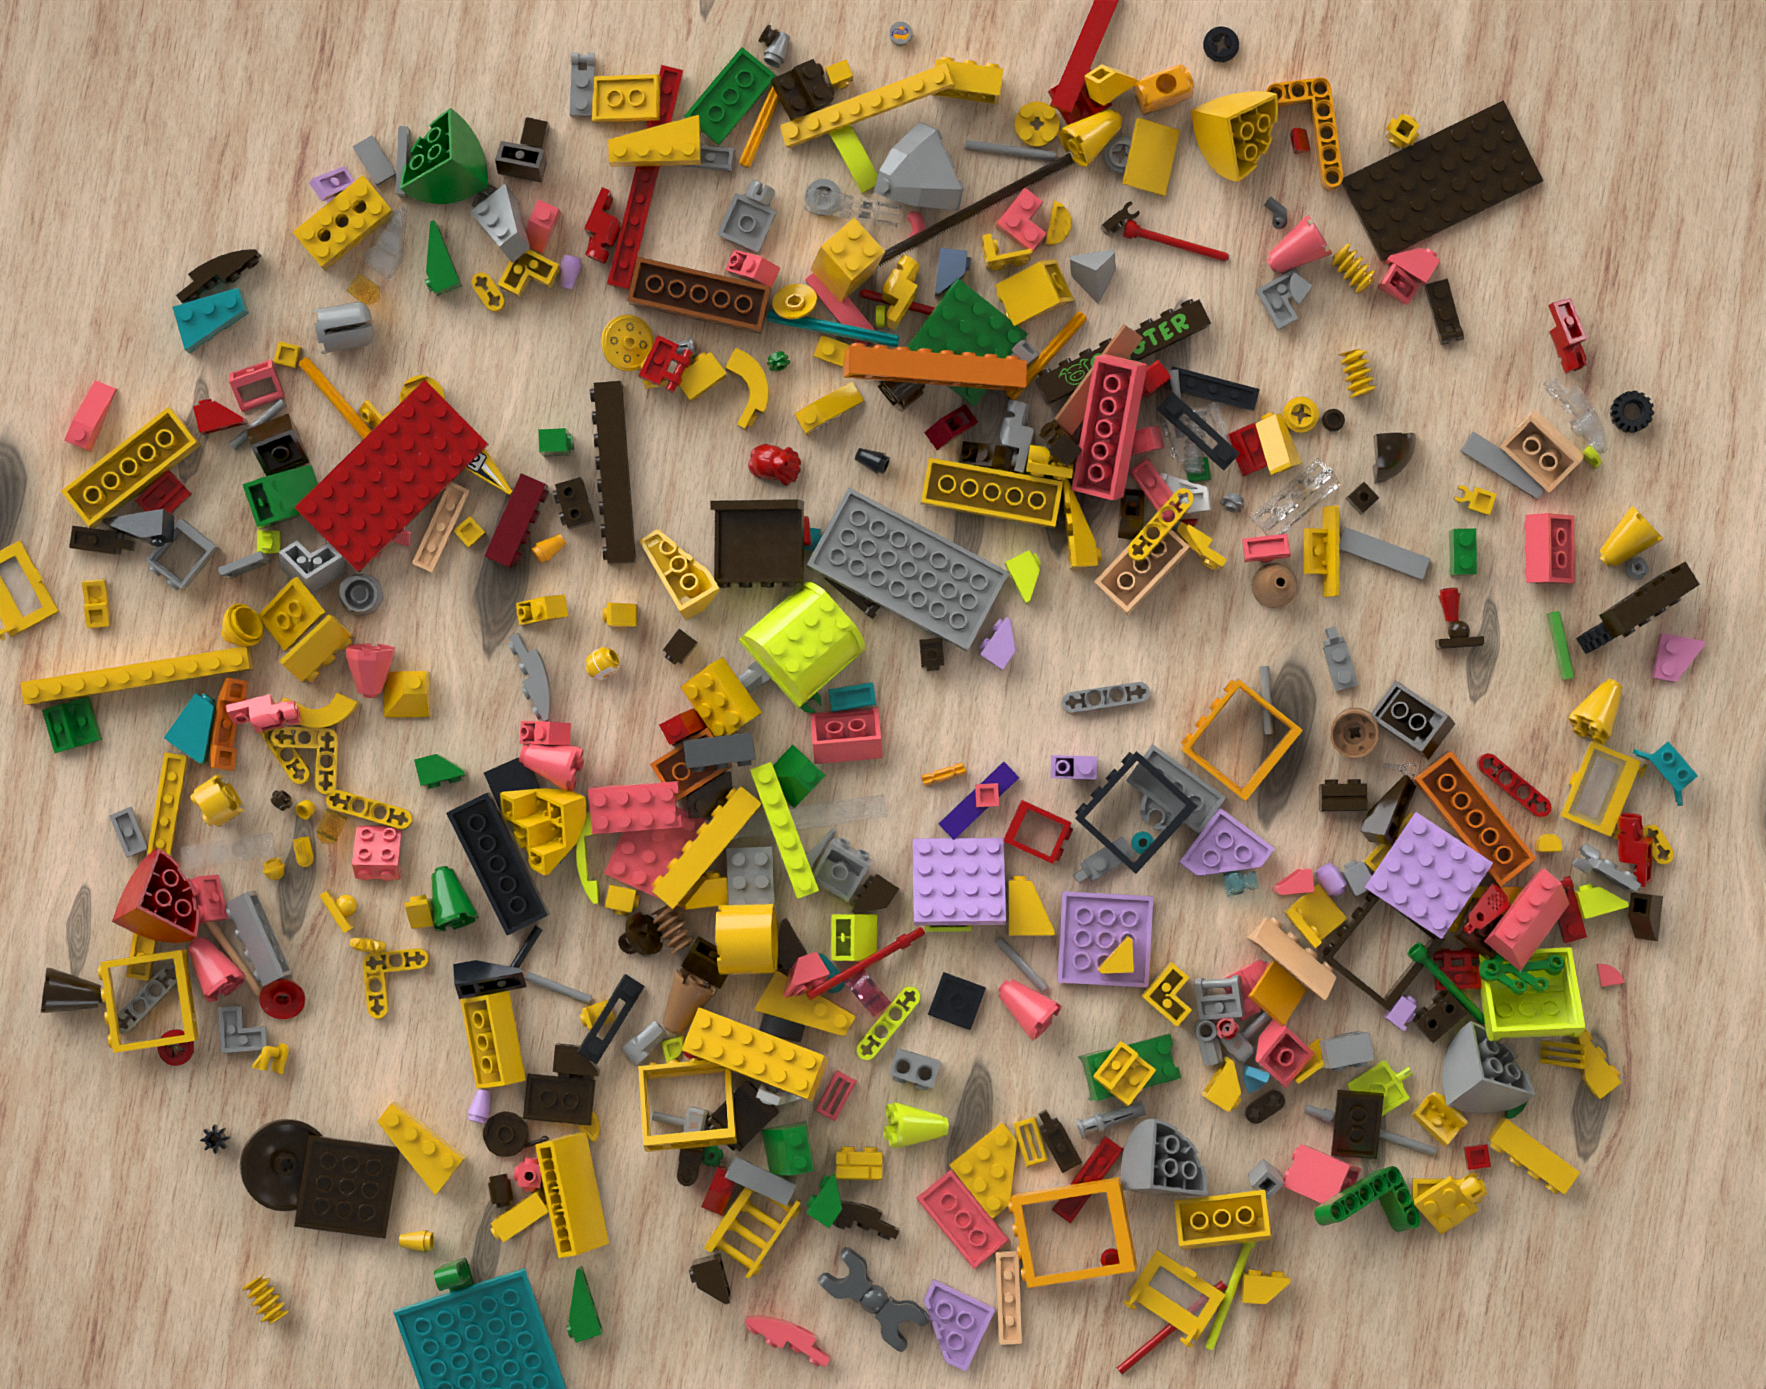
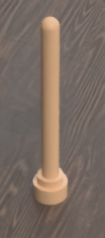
[205,922,262,996]

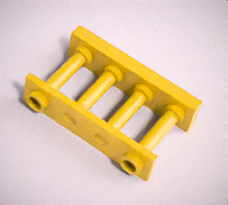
[704,1187,802,1279]

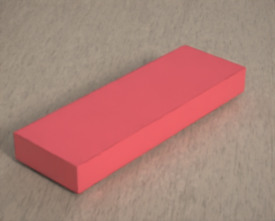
[1129,458,1187,523]

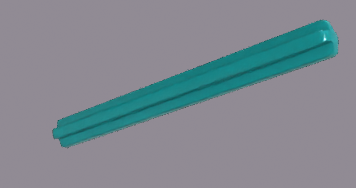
[767,310,899,347]

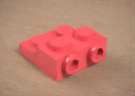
[1223,959,1269,1021]

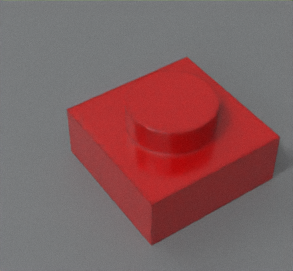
[1464,1144,1491,1170]

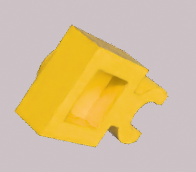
[1453,485,1497,516]

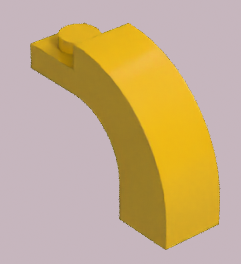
[725,347,769,431]

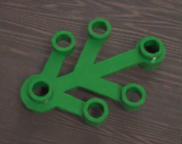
[1479,953,1564,995]

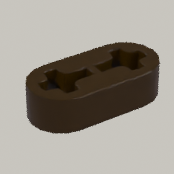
[1245,1090,1285,1124]

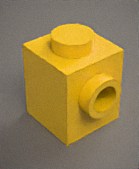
[605,884,640,916]

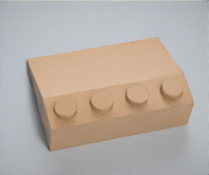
[1247,917,1337,1000]

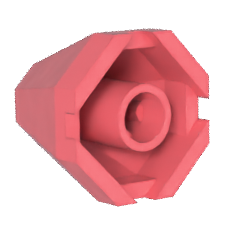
[346,643,395,698]

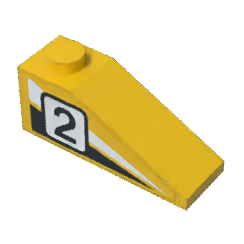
[794,381,864,436]
[465,449,513,496]

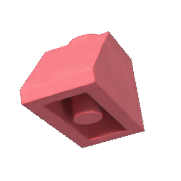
[526,200,561,254]
[1384,248,1440,286]

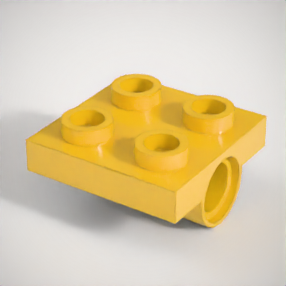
[1026,445,1073,480]

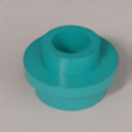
[1131,831,1154,854]

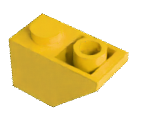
[1085,64,1138,106]
[516,594,569,625]
[602,602,637,628]
[404,894,433,929]
[1241,1269,1291,1304]

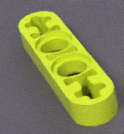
[857,986,920,1060]

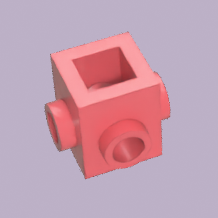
[514,1158,543,1192]

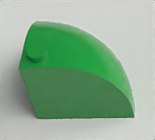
[400,108,488,204]

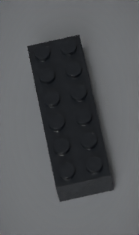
[446,792,550,936]

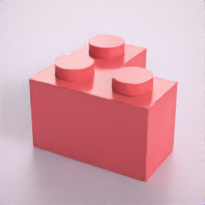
[996,188,1046,254]

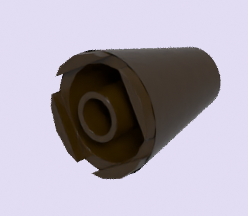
[40,967,103,1013]

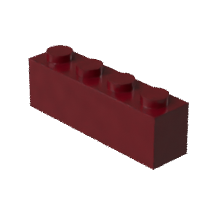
[484,473,549,569]

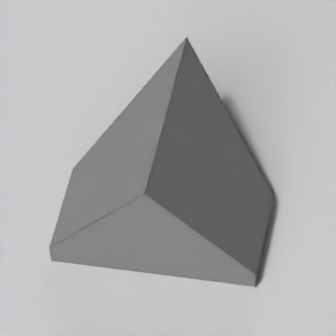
[1069,249,1116,304]

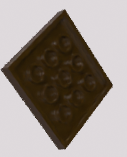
[294,1135,400,1239]

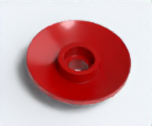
[259,979,306,1019]

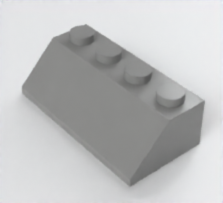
[226,891,292,986]

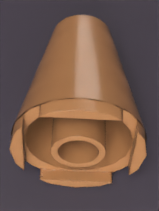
[1252,563,1297,608]
[663,968,717,1034]

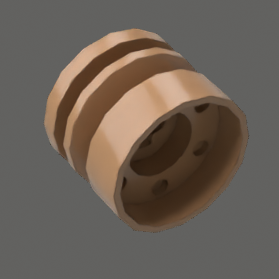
[1330,707,1379,758]

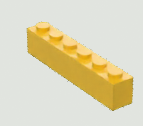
[652,786,762,909]

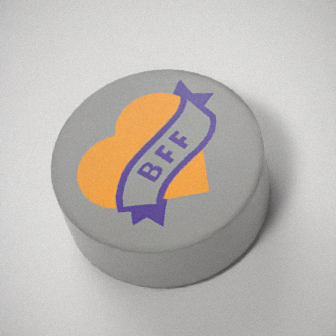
[890,22,912,46]

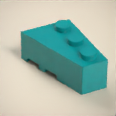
[172,288,249,353]

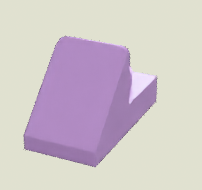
[309,166,355,203]

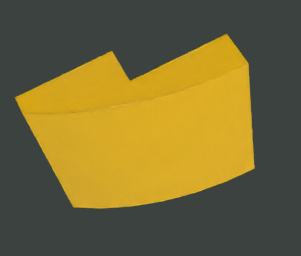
[1093,1040,1156,1107]

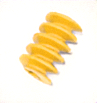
[1331,243,1378,294]
[1338,349,1376,399]
[242,1274,289,1325]

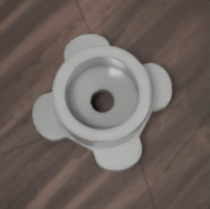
[1221,493,1245,513]

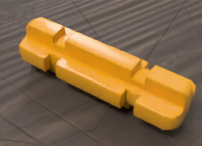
[921,763,966,786]

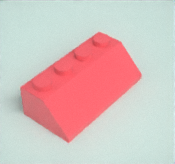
[1484,868,1570,971]

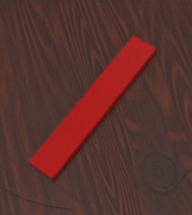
[1050,0,1119,115]

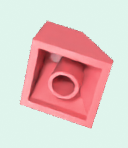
[1256,1019,1314,1088]

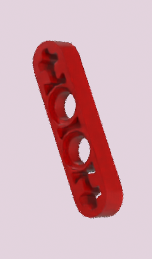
[1477,753,1552,817]

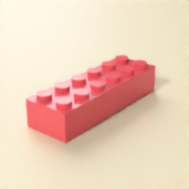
[1072,354,1147,500]

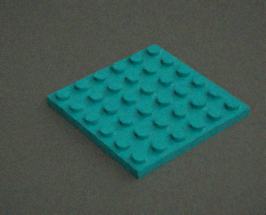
[393,1268,567,1389]

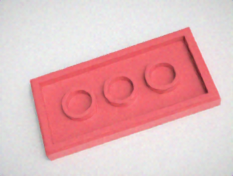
[916,1169,1009,1269]

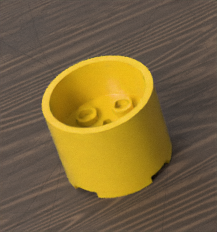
[716,904,778,975]

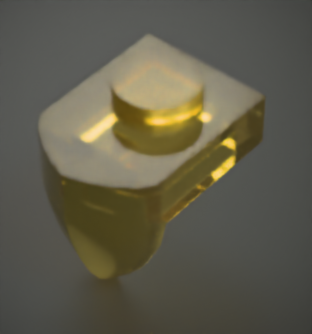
[346,272,380,306]
[316,808,348,844]

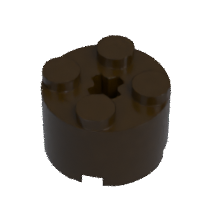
[874,380,926,412]

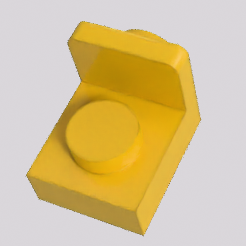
[580,999,616,1031]

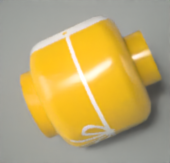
[585,647,620,680]

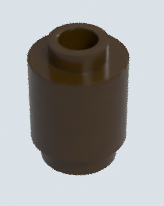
[488,1173,514,1208]

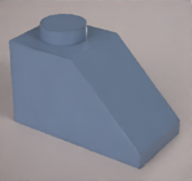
[935,248,971,296]

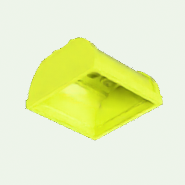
[738,582,866,709]
[1479,947,1585,1041]

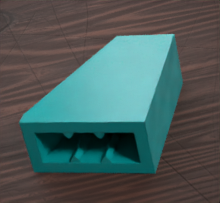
[164,692,216,764]

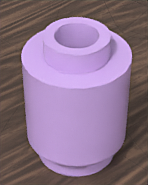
[1315,862,1347,897]

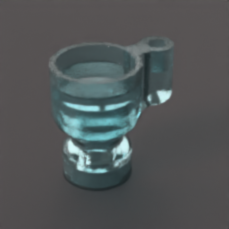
[1222,871,1259,897]

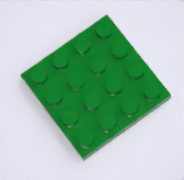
[907,279,1028,407]

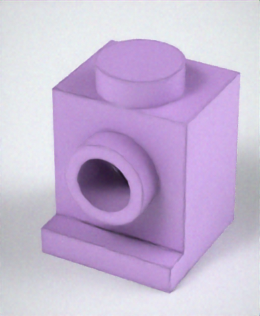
[1383,994,1418,1031]

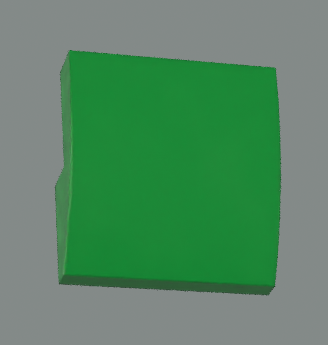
[42,696,102,754]

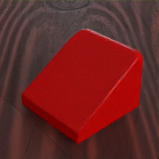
[1290,128,1310,154]

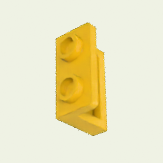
[1411,1091,1468,1147]

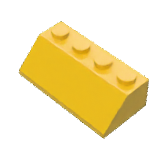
[460,991,526,1089]
[1174,1190,1273,1250]

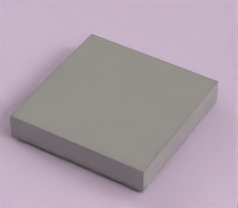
[218,551,271,579]

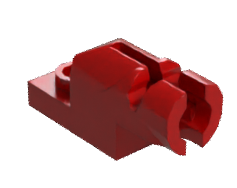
[584,187,620,264]
[1548,297,1588,374]
[1617,813,1653,887]

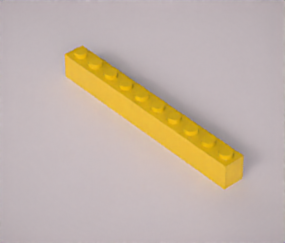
[20,646,254,705]

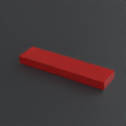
[1052,1136,1124,1224]

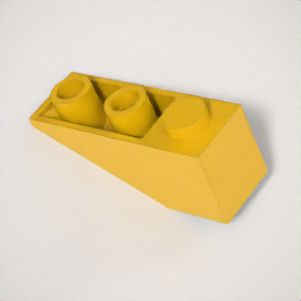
[1575,1029,1622,1099]

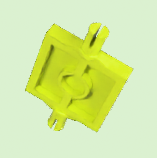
[1346,1059,1413,1116]

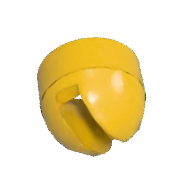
[295,800,315,820]

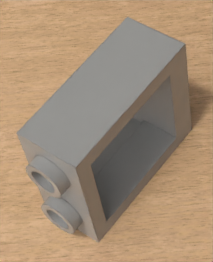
[146,518,219,590]

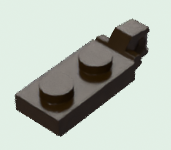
[69,525,136,555]
[1038,1109,1082,1173]

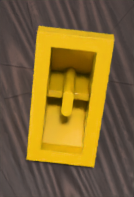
[1097,936,1134,974]

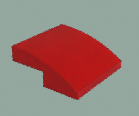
[1048,69,1112,125]

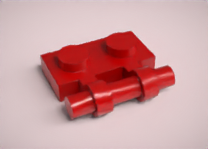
[638,335,693,393]
[1433,948,1482,990]

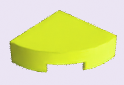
[1582,445,1603,469]
[661,1035,684,1063]

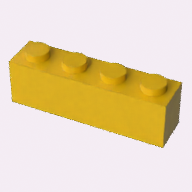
[1486,1117,1581,1195]

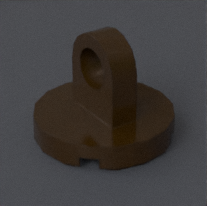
[618,912,663,957]

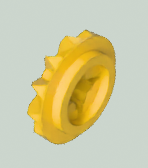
[1282,396,1319,433]
[349,937,386,953]

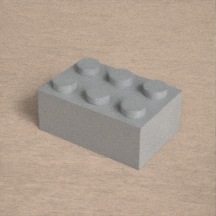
[726,846,775,905]

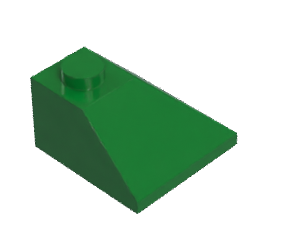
[773,745,826,808]

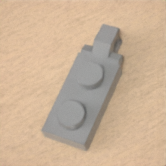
[1323,627,1358,691]
[1073,836,1135,883]

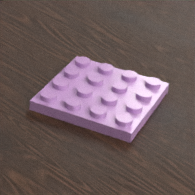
[1365,812,1493,939]
[913,838,1006,926]
[1057,891,1153,988]

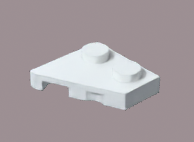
[1160,473,1211,515]
[756,1083,803,1106]

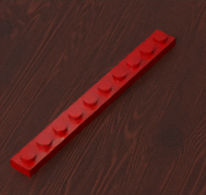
[607,65,684,290]

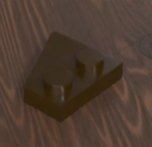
[687,771,733,818]

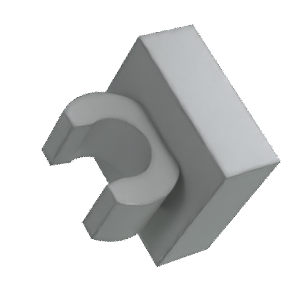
[1011,339,1040,366]

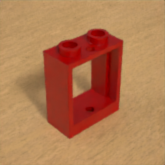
[1003,800,1074,864]

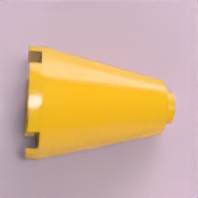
[1058,109,1122,167]
[1599,505,1664,567]

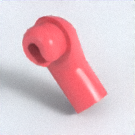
[907,211,926,238]

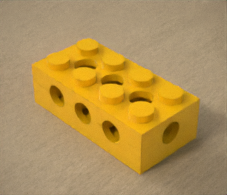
[293,175,395,271]

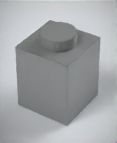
[1341,860,1371,896]
[1248,1159,1284,1200]

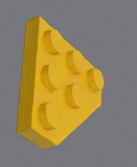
[949,1122,1017,1219]

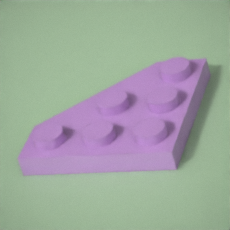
[1179,808,1275,876]
[924,1279,995,1371]

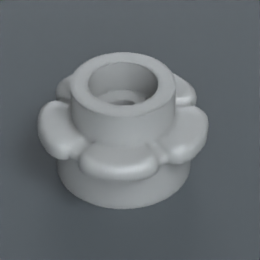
[1626,557,1648,580]

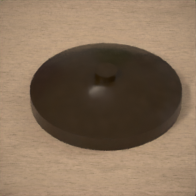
[240,1119,323,1211]

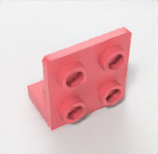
[190,875,229,925]

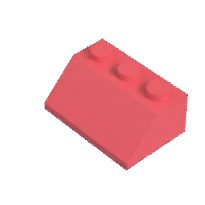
[1524,513,1575,584]
[810,707,883,764]

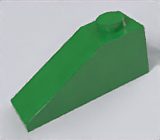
[425,220,462,296]
[566,1266,603,1343]

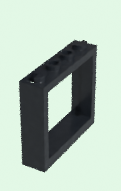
[1075,751,1198,874]

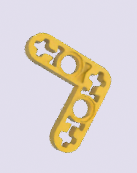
[270,727,338,794]
[363,948,430,1019]

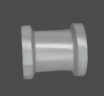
[672,337,696,358]

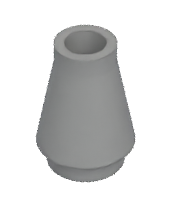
[764,32,790,67]

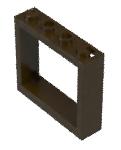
[1322,892,1446,1011]

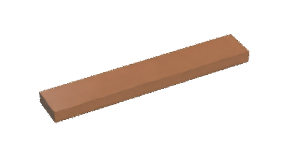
[1054,324,1143,434]

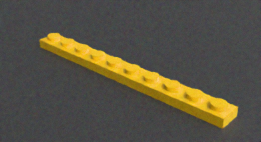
[126,752,188,981]

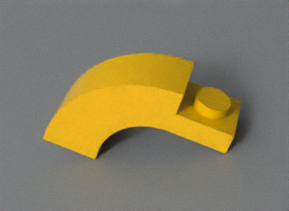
[281,692,360,728]

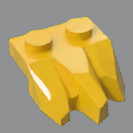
[1177,522,1227,571]

